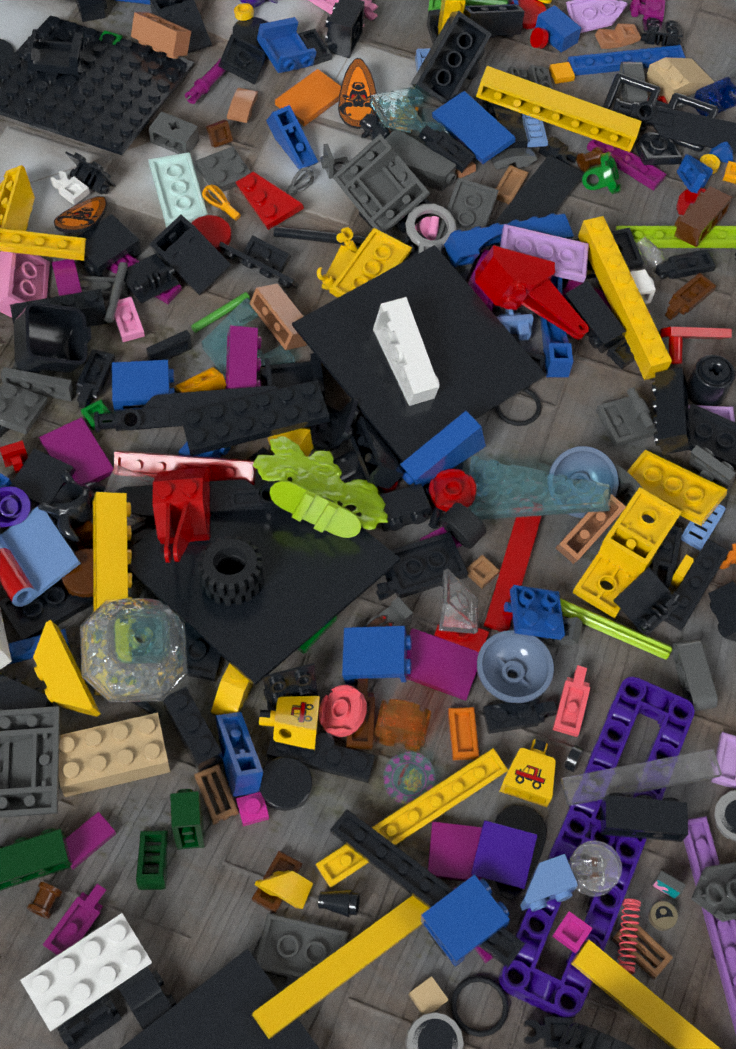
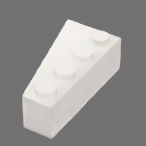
[373,297,440,406]

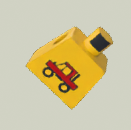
[259,696,320,750]
[499,739,556,807]

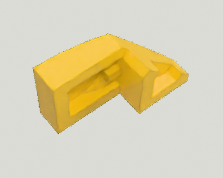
[254,870,313,909]

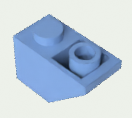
[520,854,578,912]

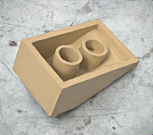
[645,57,716,104]

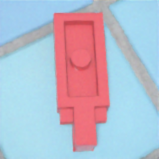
[552,665,591,737]

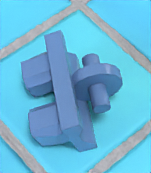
[497,309,533,341]

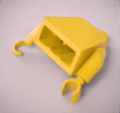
[317,227,358,297]

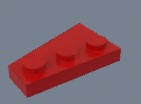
[235,171,304,230]

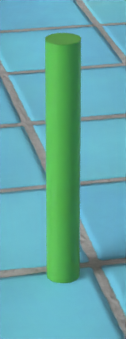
[191,292,250,333]

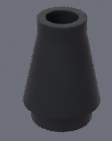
[318,889,360,918]

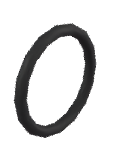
[495,388,541,426]
[450,976,509,1037]

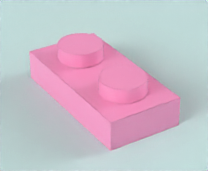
[114,297,145,342]

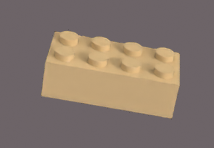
[59,713,170,797]

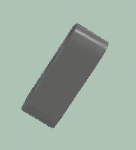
[619,62,648,103]
[672,639,718,711]

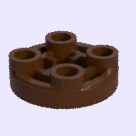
[62,549,93,597]

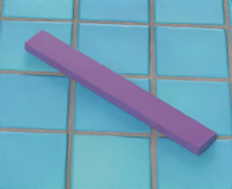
[684,817,736,1034]

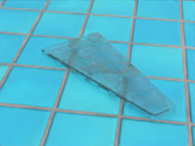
[468,455,611,520]

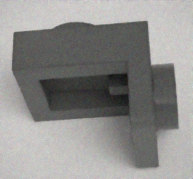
[541,617,583,647]

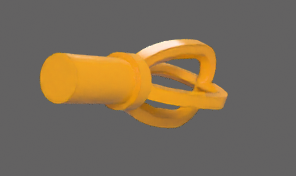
[202,185,241,221]

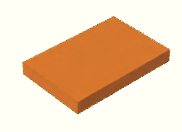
[275,69,341,126]

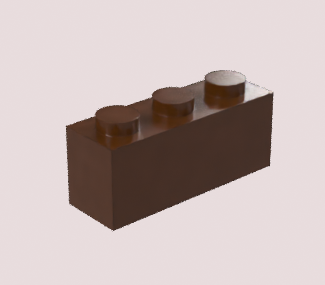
[674,186,732,247]

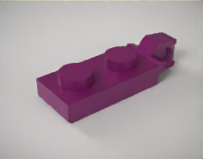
[42,883,106,955]

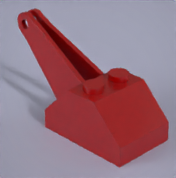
[475,245,589,340]
[153,467,210,563]

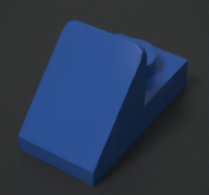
[676,154,713,194]

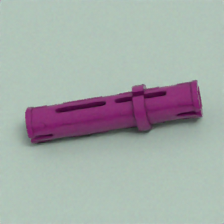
[185,58,226,104]

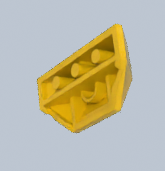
[0,165,35,231]
[33,620,101,717]

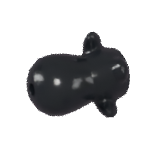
[360,112,391,141]

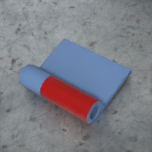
[0,506,81,607]

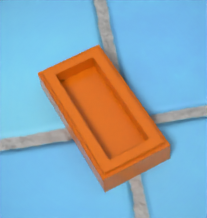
[448,707,479,761]

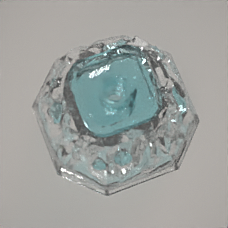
[80,598,188,702]

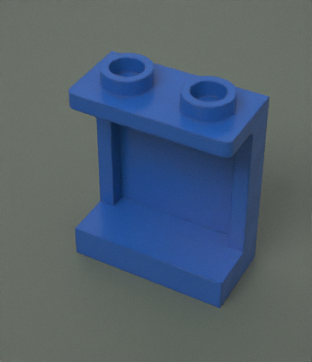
[257,17,317,73]
[112,360,175,410]
[342,626,412,685]
[421,874,510,967]

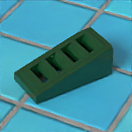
[136,830,168,890]

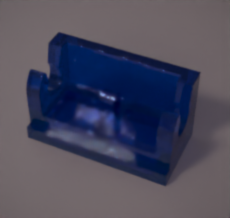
[694,77,736,117]

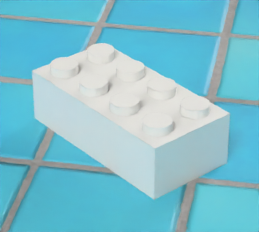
[20,913,152,1031]

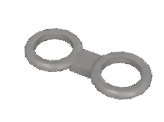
[405,203,457,254]

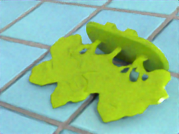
[253,436,388,538]

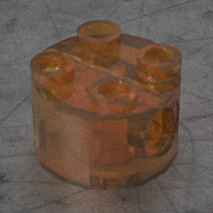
[374,699,432,752]

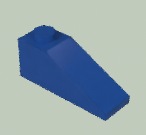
[266,105,318,170]
[216,712,263,797]

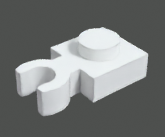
[51,171,90,205]

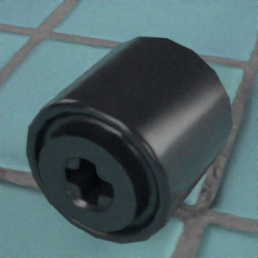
[687,355,735,406]

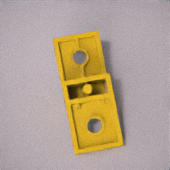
[572,487,682,619]

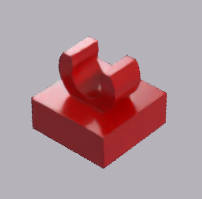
[0,440,28,473]

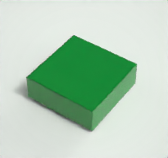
[81,399,112,430]

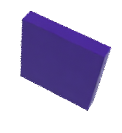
[471,820,537,889]

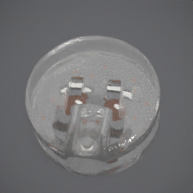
[568,841,622,897]

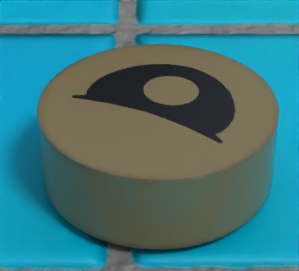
[648,901,678,931]

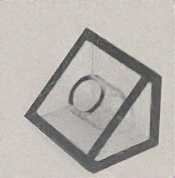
[439,568,478,634]

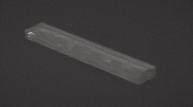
[560,749,722,806]

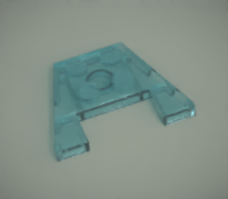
[369,87,449,134]
[201,298,295,378]

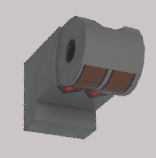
[364,597,413,627]

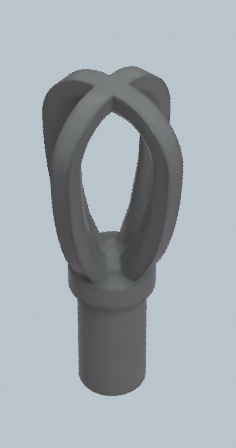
[285,167,314,196]

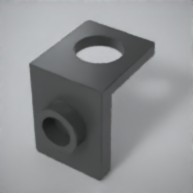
[320,143,349,179]

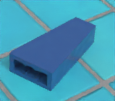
[400,411,486,487]

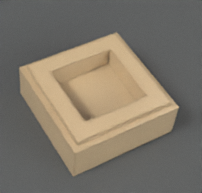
[408,976,448,1015]

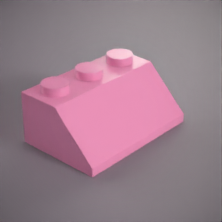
[0,251,50,317]

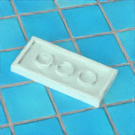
[148,152,208,228]

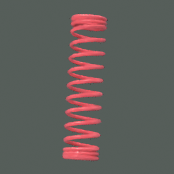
[617,898,641,974]

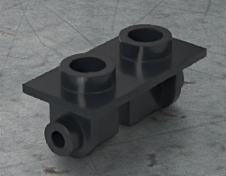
[57,994,122,1049]

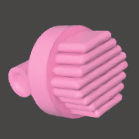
[415,216,440,240]

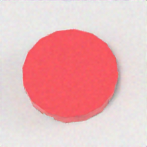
[319,685,367,737]

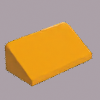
[174,367,226,393]

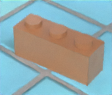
[131,12,191,59]
[250,284,307,350]
[555,491,626,564]

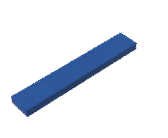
[567,45,686,76]

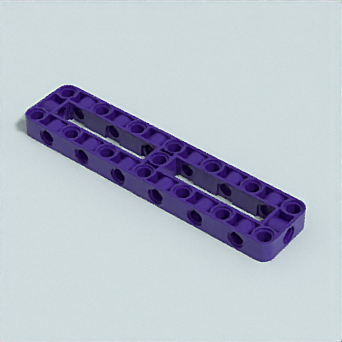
[498,677,695,1018]

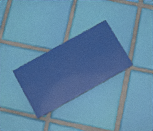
[432,91,516,164]

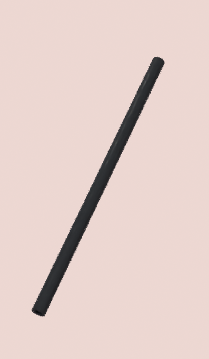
[273,226,484,260]

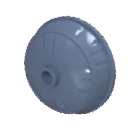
[548,446,618,518]
[477,630,554,703]

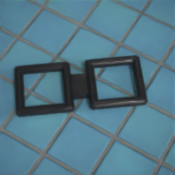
[603,73,719,152]

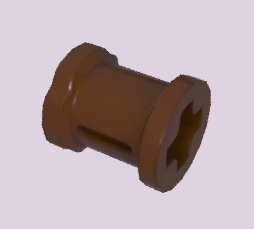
[577,147,603,172]
[26,882,62,919]

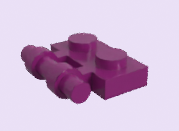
[630,0,665,22]

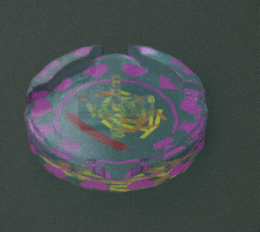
[383,752,436,805]

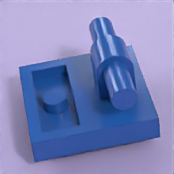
[504,585,565,640]

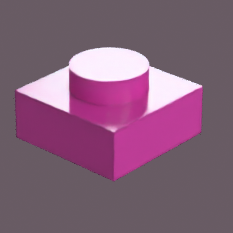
[236,792,269,827]
[552,911,593,954]

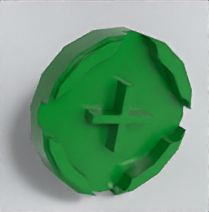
[582,152,621,195]

